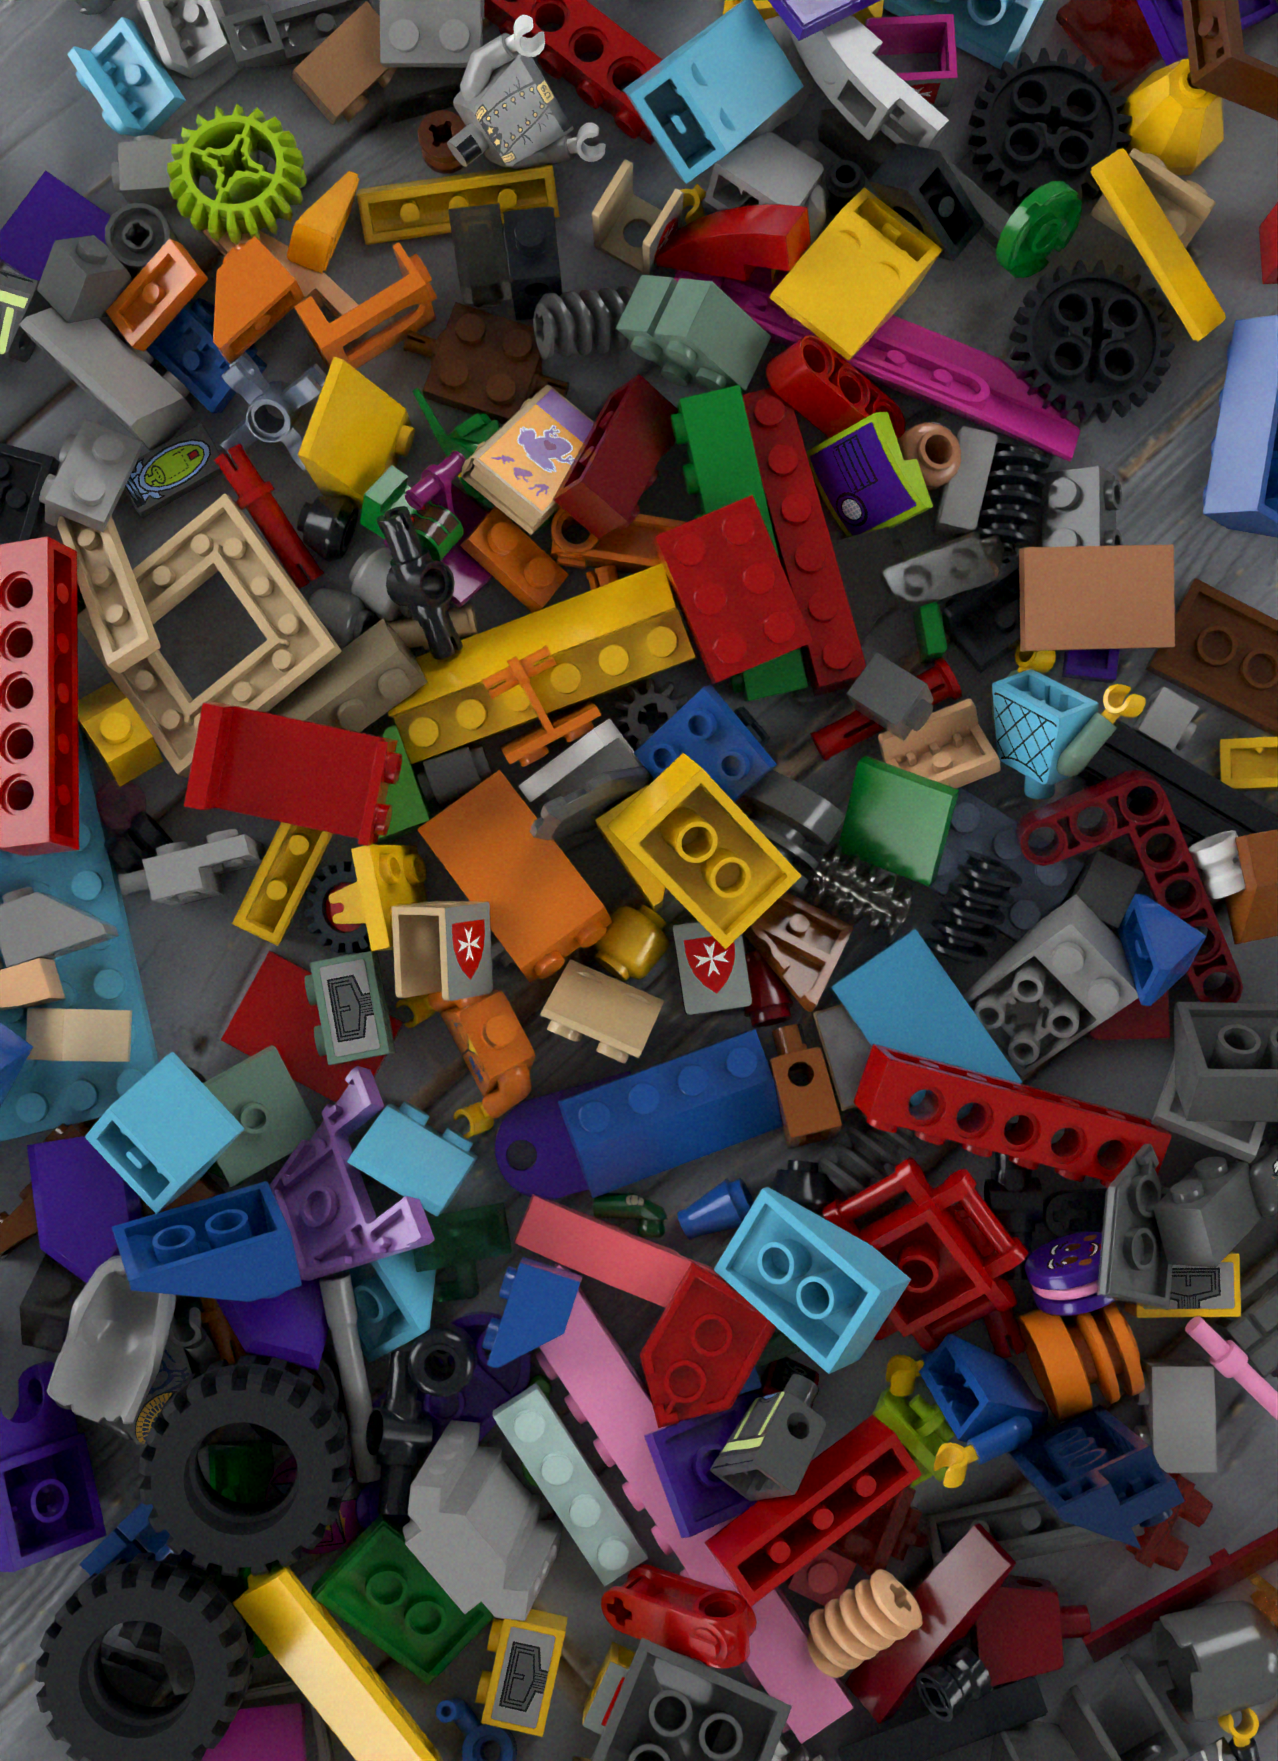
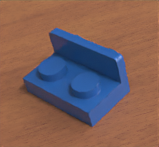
[146,298,267,413]

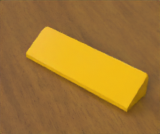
[1090,149,1226,342]
[356,164,560,245]
[232,822,335,946]

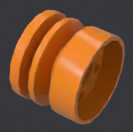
[1017,1302,1145,1422]

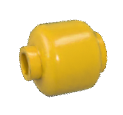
[594,905,669,982]

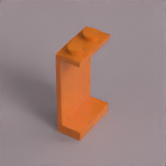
[417,769,613,983]

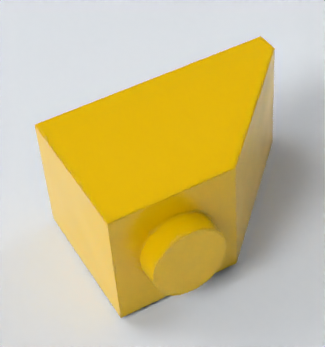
[78,681,164,787]

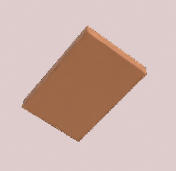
[1019,544,1175,651]

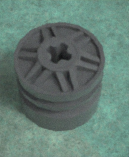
[739,770,845,893]

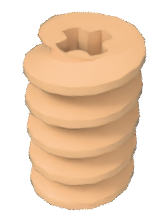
[807,1569,923,1678]

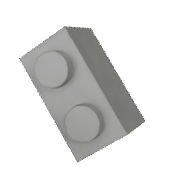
[1133,1359,1217,1473]

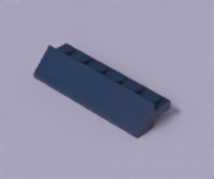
[1005,1405,1185,1550]

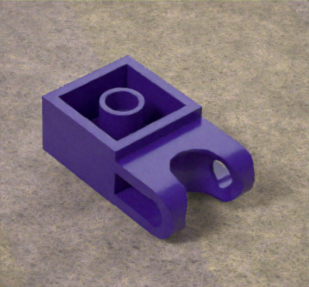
[0,1361,107,1572]

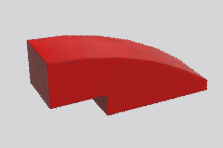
[656,204,811,281]

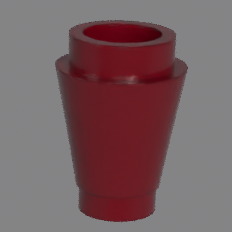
[744,951,794,1028]

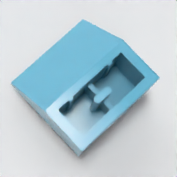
[85,1052,245,1214]

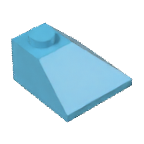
[337,1245,437,1363]

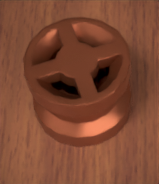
[418,110,466,174]

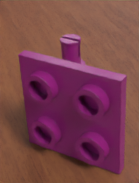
[383,451,493,608]

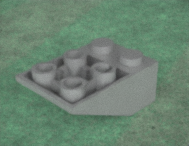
[963,895,1139,1077]

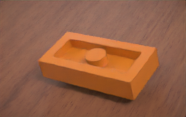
[105,238,209,352]
[460,506,569,613]

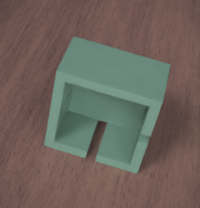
[616,275,771,391]

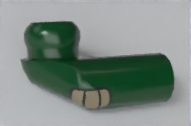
[593,1193,668,1238]

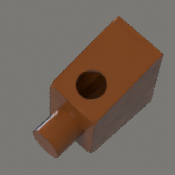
[769,1024,842,1149]

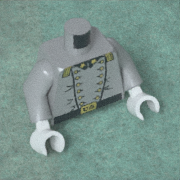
[447,15,606,170]

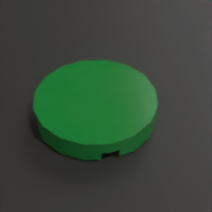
[996,181,1082,278]

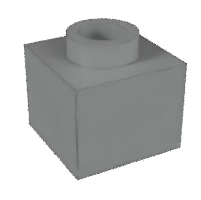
[1132,686,1199,751]

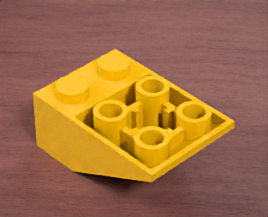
[769,187,943,361]

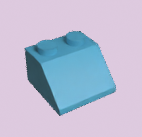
[347,1101,479,1217]

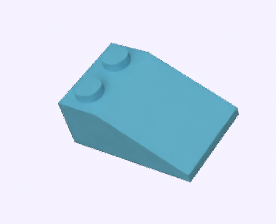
[714,1187,911,1374]

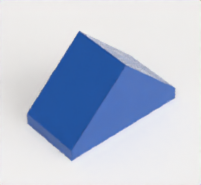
[1117,893,1206,1006]

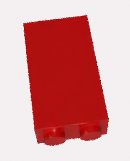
[184,702,402,846]

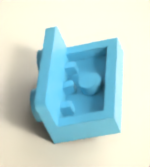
[67,17,186,137]

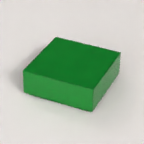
[913,602,947,664]

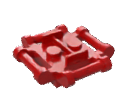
[823,1157,1028,1352]

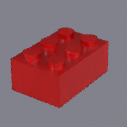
[653,495,813,684]

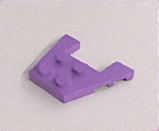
[269,1066,435,1281]

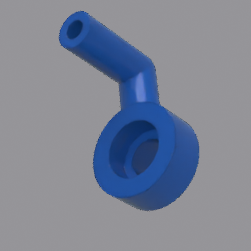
[436,1698,517,1761]

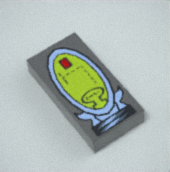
[124,422,223,518]

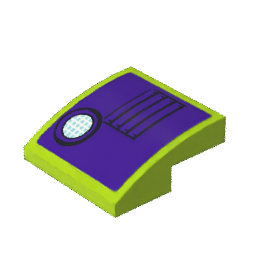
[806,412,933,545]

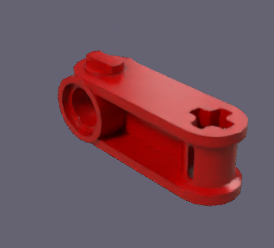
[601,1564,757,1668]

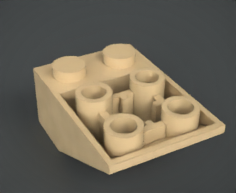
[540,959,664,1064]

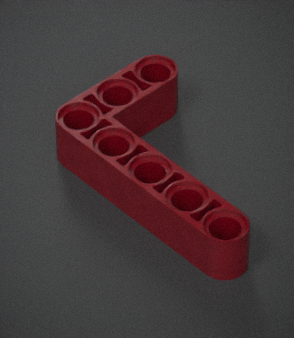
[1015,770,1243,1003]

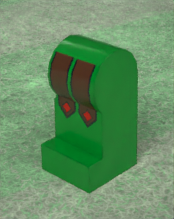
[360,465,464,561]

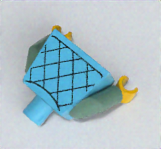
[991,645,1146,799]

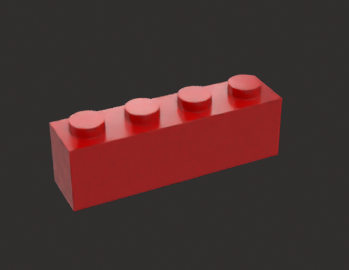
[704,1415,922,1607]

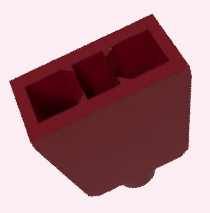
[970,1575,1091,1686]

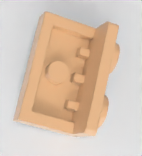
[878,699,1001,789]

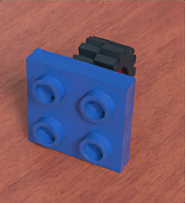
[633,685,777,803]

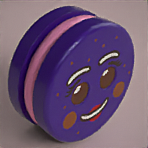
[1024,1232,1115,1316]

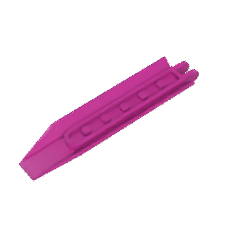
[674,266,1081,462]

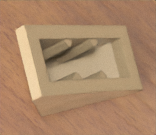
[26,1008,132,1062]

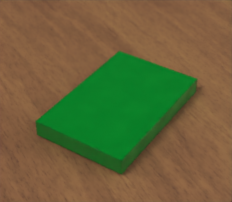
[312,1515,494,1686]

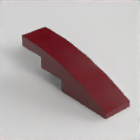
[845,1523,1016,1724]

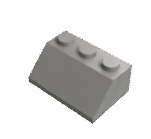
[19,307,196,451]

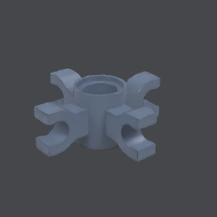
[220,352,327,471]

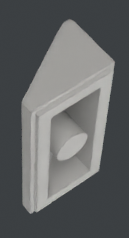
[932,426,997,536]

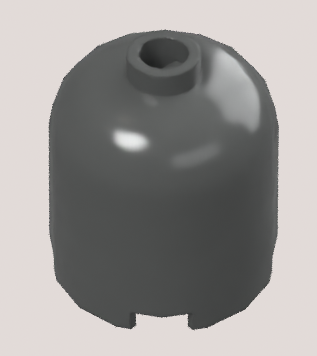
[1151,1600,1278,1724]

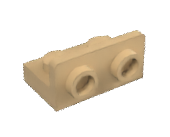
[1090,149,1216,248]

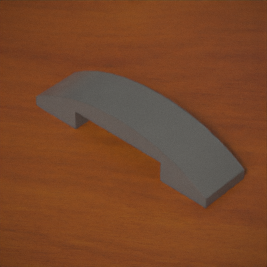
[221,0,380,68]

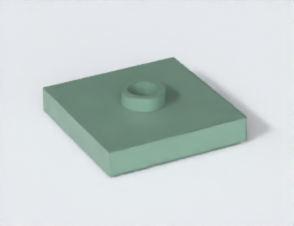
[203,1045,318,1187]

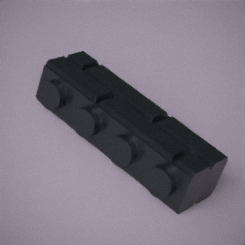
[1077,719,1278,856]

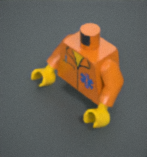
[396,989,536,1139]

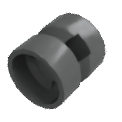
[105,203,180,279]

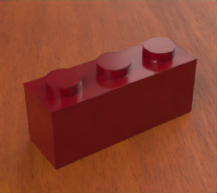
[553,374,678,539]

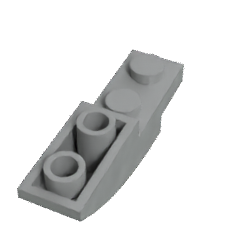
[788,15,949,149]

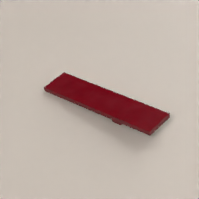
[1082,1528,1278,1663]

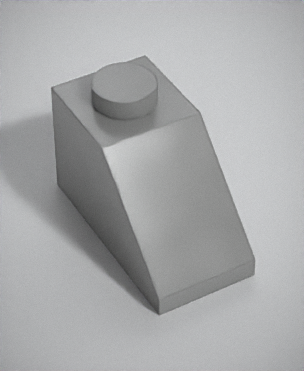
[0,887,119,968]

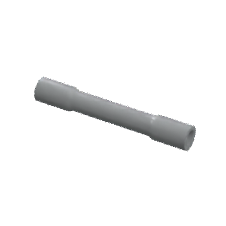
[319,1272,381,1483]

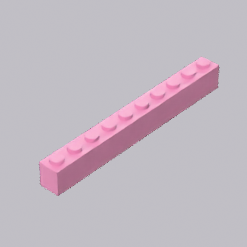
[536,1263,853,1744]

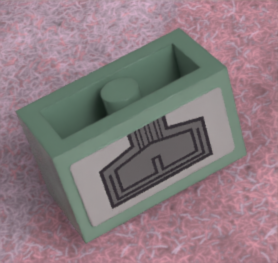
[305,951,396,1065]

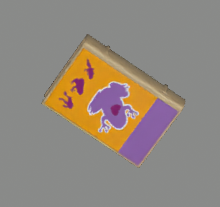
[461,385,595,535]

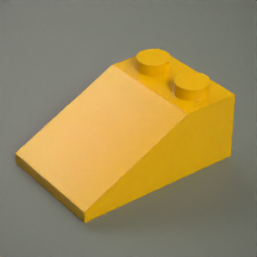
[298,357,415,509]
[607,753,801,950]

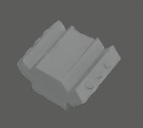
[403,1420,563,1621]

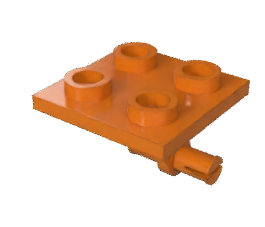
[482,645,601,767]

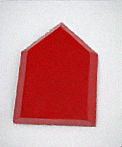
[639,1262,777,1428]

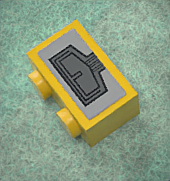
[1125,1251,1241,1318]
[475,1609,568,1737]

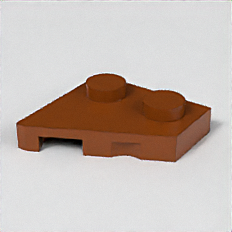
[743,891,854,1013]

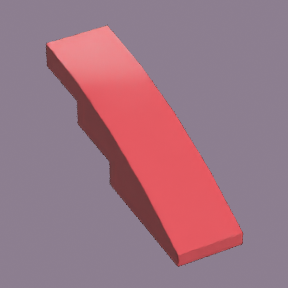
[514,1194,724,1308]

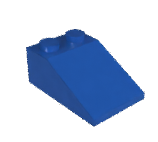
[112,1181,302,1302]

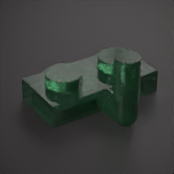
[413,1202,513,1303]

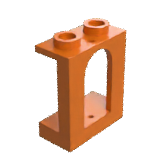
[294,242,437,369]

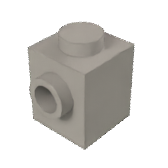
[111,135,180,209]

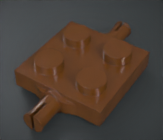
[403,302,570,424]

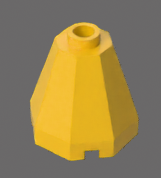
[1120,59,1224,175]

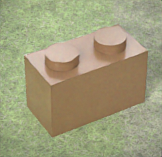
[291,1,405,125]

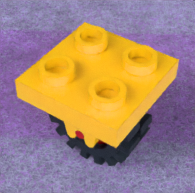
[304,844,428,954]

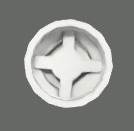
[1188,830,1246,899]

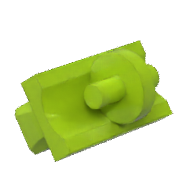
[870,1385,955,1486]

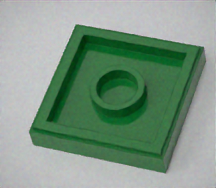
[837,756,959,887]

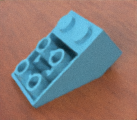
[623,0,804,184]

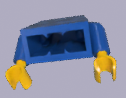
[886,1333,1048,1488]

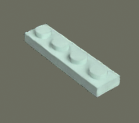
[493,1382,648,1587]

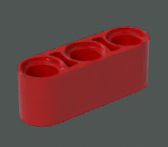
[766,335,906,439]

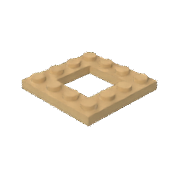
[78,493,342,778]

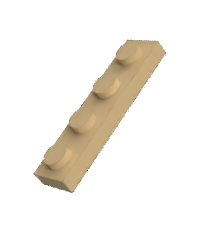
[57,515,161,674]

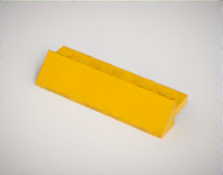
[388,563,697,765]
[232,1563,443,1761]

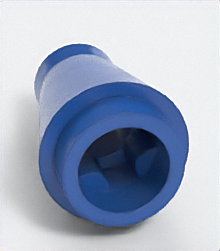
[677,1178,754,1240]

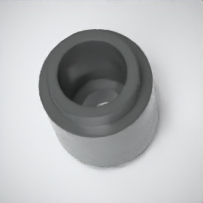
[417,744,493,808]

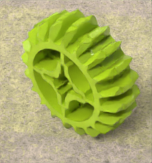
[167,103,307,245]

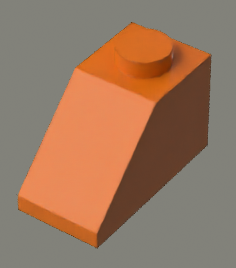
[213,236,305,364]

